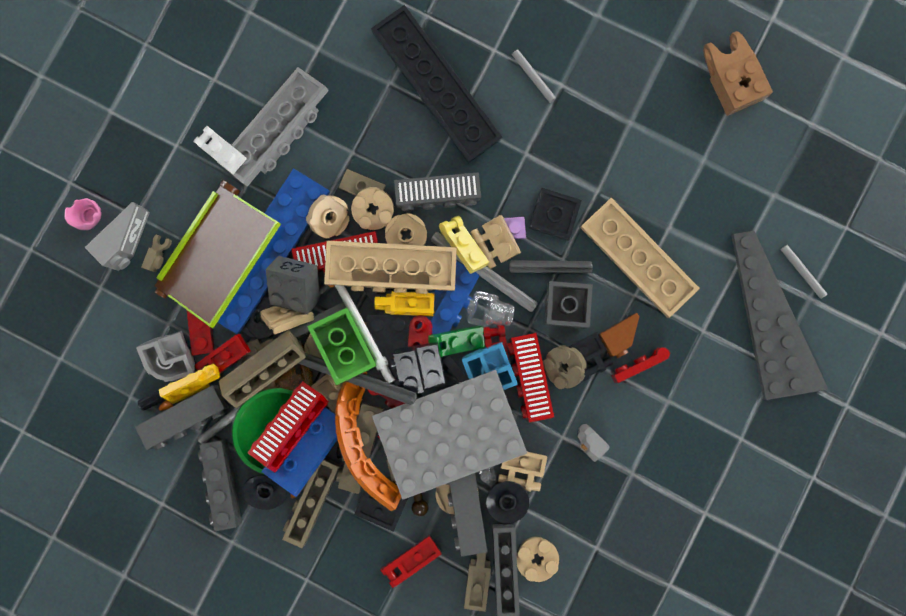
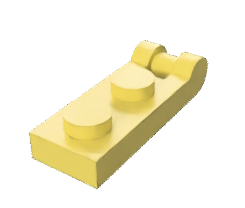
[439,216,489,274]

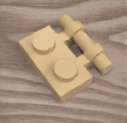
[470,215,521,269]
[497,451,547,492]

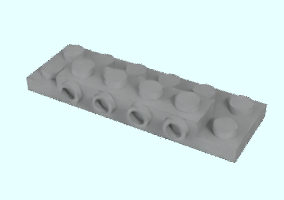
[217,67,329,187]

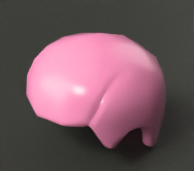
[65,198,101,230]

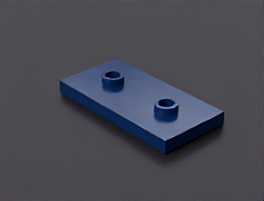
[261,408,338,497]

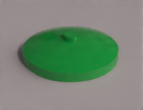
[232,388,293,474]

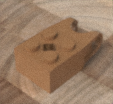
[704,31,773,116]

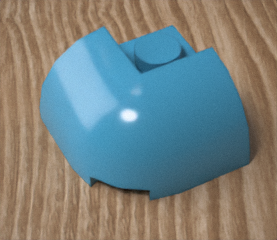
[462,342,518,390]

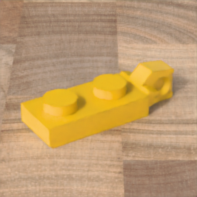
[374,291,434,316]
[159,364,220,404]

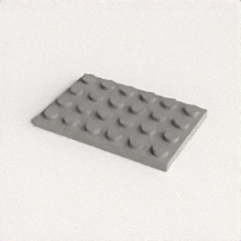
[372,370,527,500]

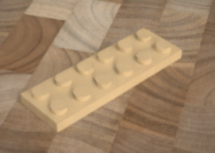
[580,198,700,318]

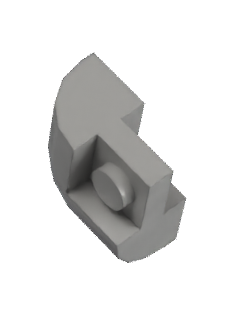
[136,331,195,382]

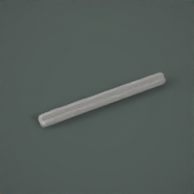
[431,232,538,312]

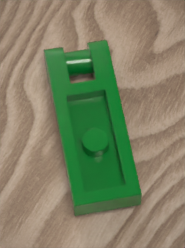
[428,326,485,357]

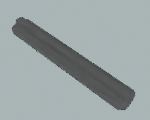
[509,260,593,274]

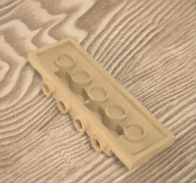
[324,241,457,294]

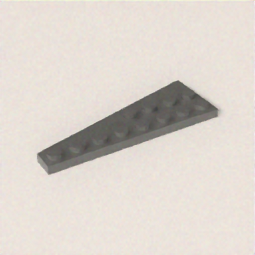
[731,231,827,400]

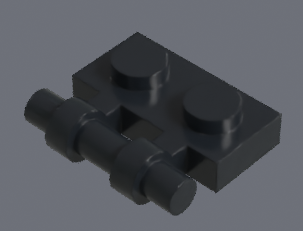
[565,332,613,381]

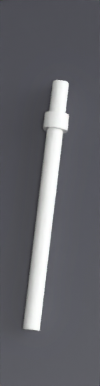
[335,285,395,384]

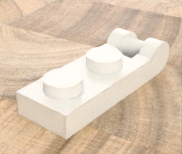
[193,126,247,174]

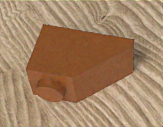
[599,313,639,358]

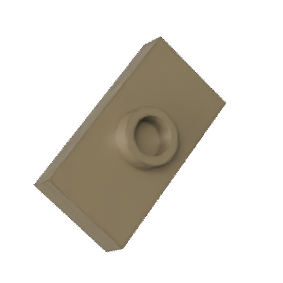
[339,169,386,196]

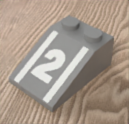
[85,202,150,271]

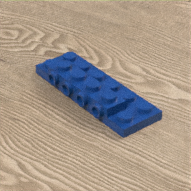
[410,261,480,348]

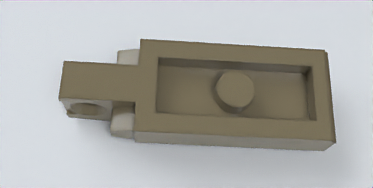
[464,553,491,612]

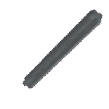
[299,353,417,405]

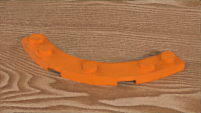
[335,371,401,511]

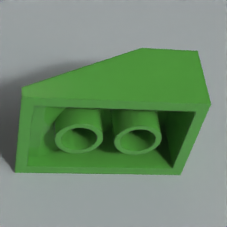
[307,308,376,386]

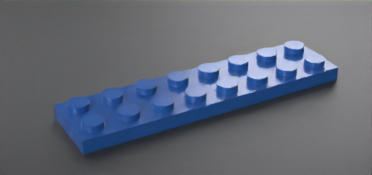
[218,168,330,334]

